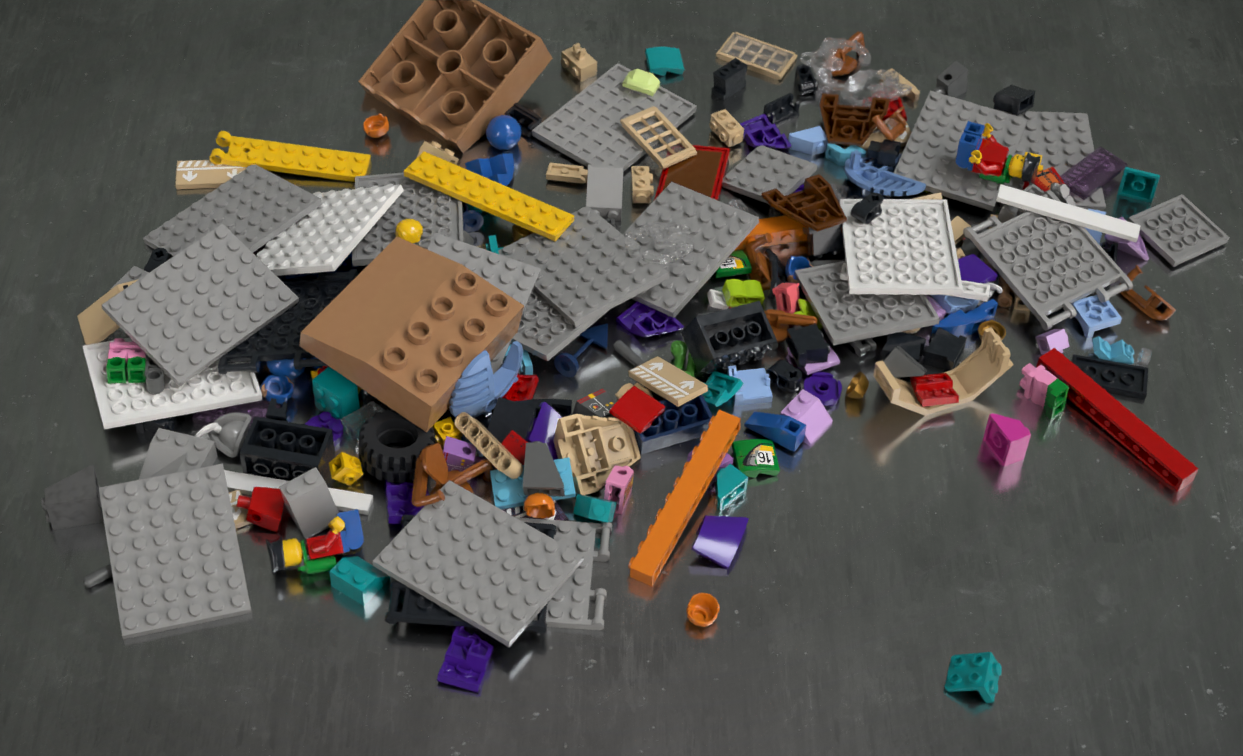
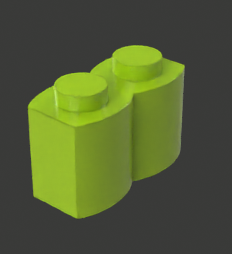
[722,279,765,307]

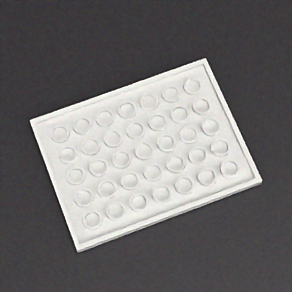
[256,184,404,276]
[839,199,963,295]
[83,338,262,429]

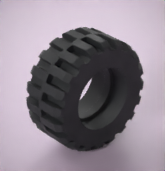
[358,409,435,483]

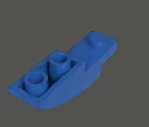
[930,299,998,337]

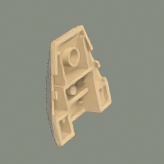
[554,414,641,495]

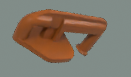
[824,31,866,77]
[871,106,906,141]
[744,233,780,291]
[1119,265,1176,321]
[764,309,817,342]
[412,443,448,507]
[430,459,493,495]

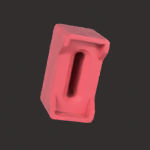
[772,283,800,314]

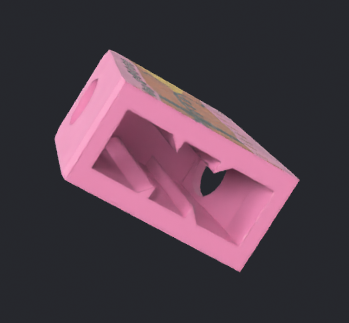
[604,465,634,515]

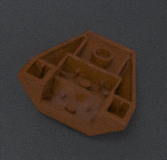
[820,93,890,146]
[761,174,847,232]

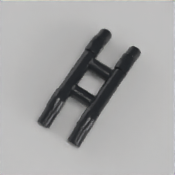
[765,249,787,300]

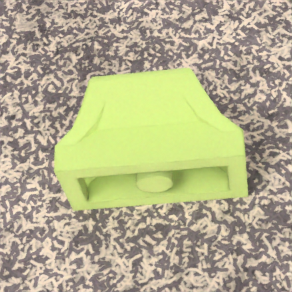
[622,69,660,96]

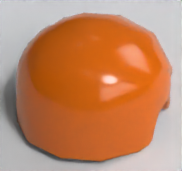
[363,113,389,138]
[524,493,555,518]
[686,592,720,627]

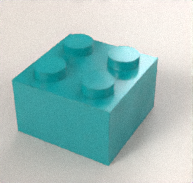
[312,367,360,424]

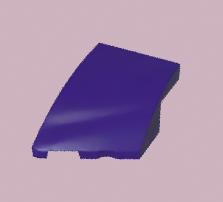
[740,113,792,148]
[958,254,998,299]
[616,301,684,337]
[527,402,562,460]
[385,480,429,524]
[691,515,749,569]
[437,626,493,692]

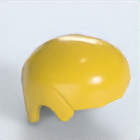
[395,219,423,243]

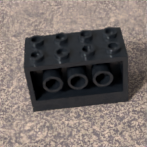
[681,301,777,374]
[240,416,335,481]

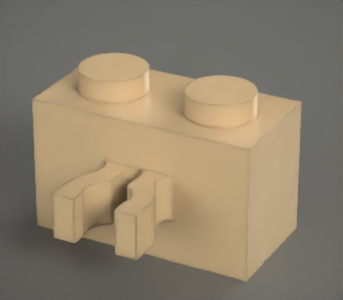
[561,43,597,82]

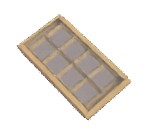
[716,32,798,80]
[620,106,697,169]

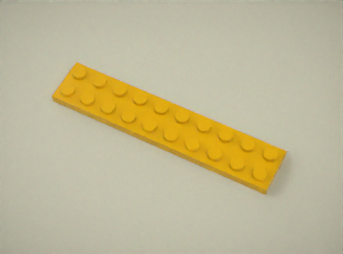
[404,151,574,241]

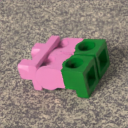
[106,338,146,384]
[1019,363,1069,419]

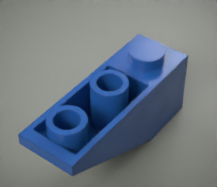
[744,411,806,452]

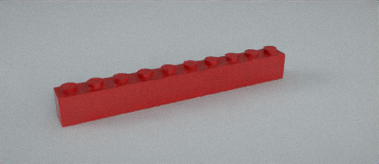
[1036,348,1198,492]

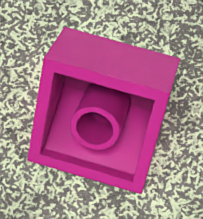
[983,413,1031,467]

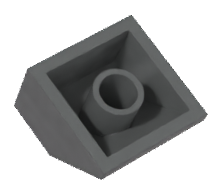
[883,346,928,378]

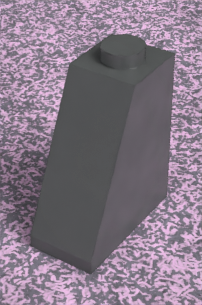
[523,441,565,496]

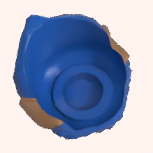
[785,256,814,288]
[260,375,294,405]

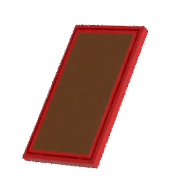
[654,144,730,200]

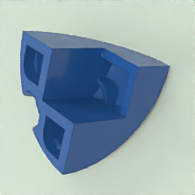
[465,154,514,186]

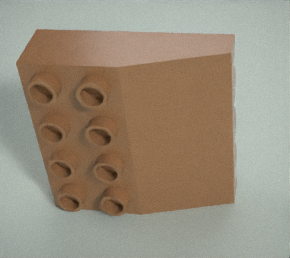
[358,0,552,153]
[299,237,524,432]

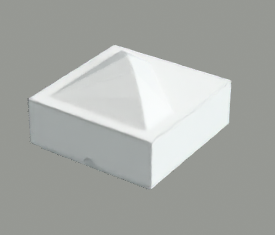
[707,289,729,310]

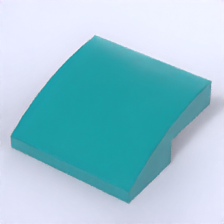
[645,47,684,76]
[702,371,744,407]

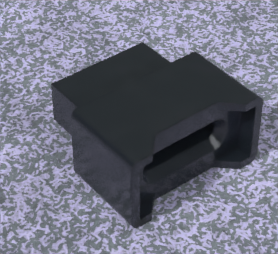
[867,139,901,167]

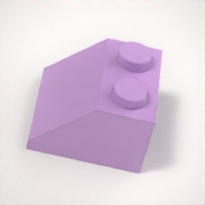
[780,389,833,446]

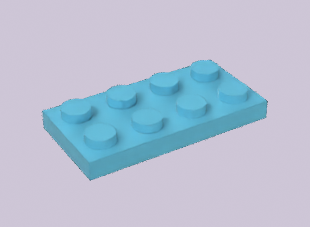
[490,458,576,509]

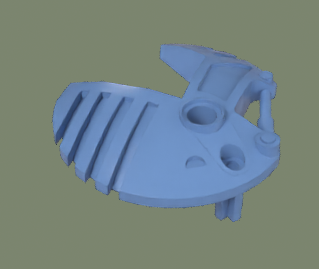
[844,150,926,196]
[449,341,523,418]

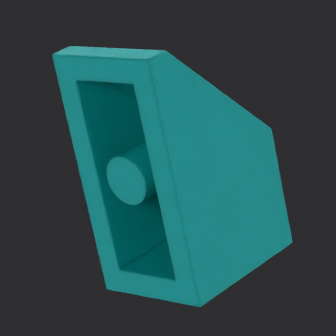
[716,464,748,511]
[573,494,617,523]

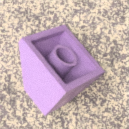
[1104,217,1149,261]

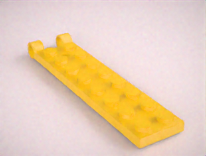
[209,131,371,182]

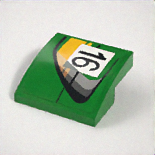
[714,250,752,278]
[732,439,780,478]

